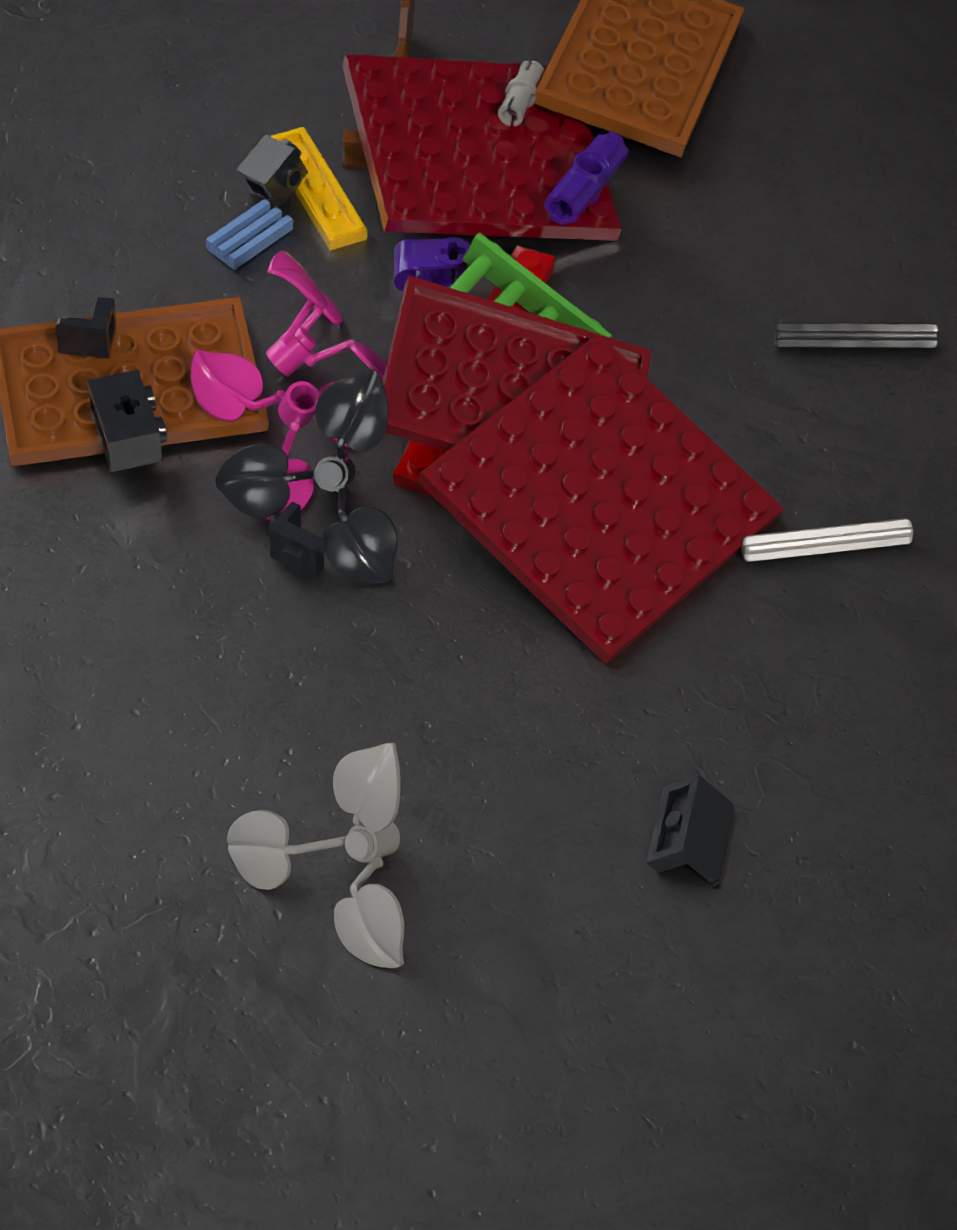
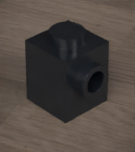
[236,134,308,208]

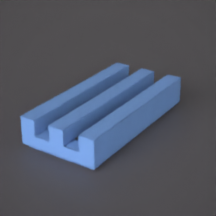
[206,199,293,270]

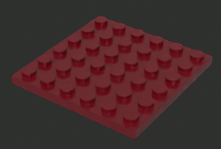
[342,54,622,241]
[417,333,784,665]

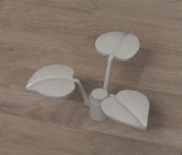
[227,742,405,968]

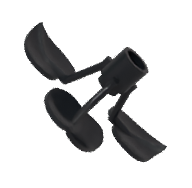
[215,370,398,583]

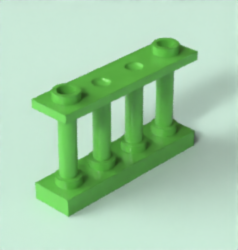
[450,232,612,338]

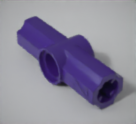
[544,131,629,226]

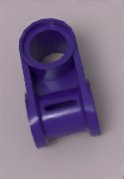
[394,237,470,292]

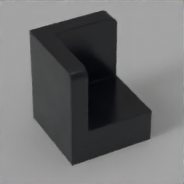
[56,297,117,359]

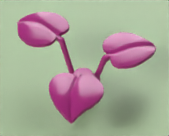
[266,251,386,382]
[191,349,349,521]

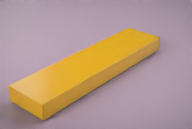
[270,127,367,251]

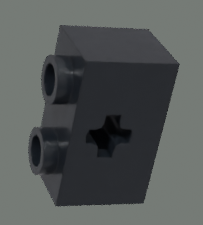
[87,370,167,472]

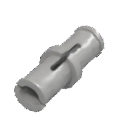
[498,60,544,126]

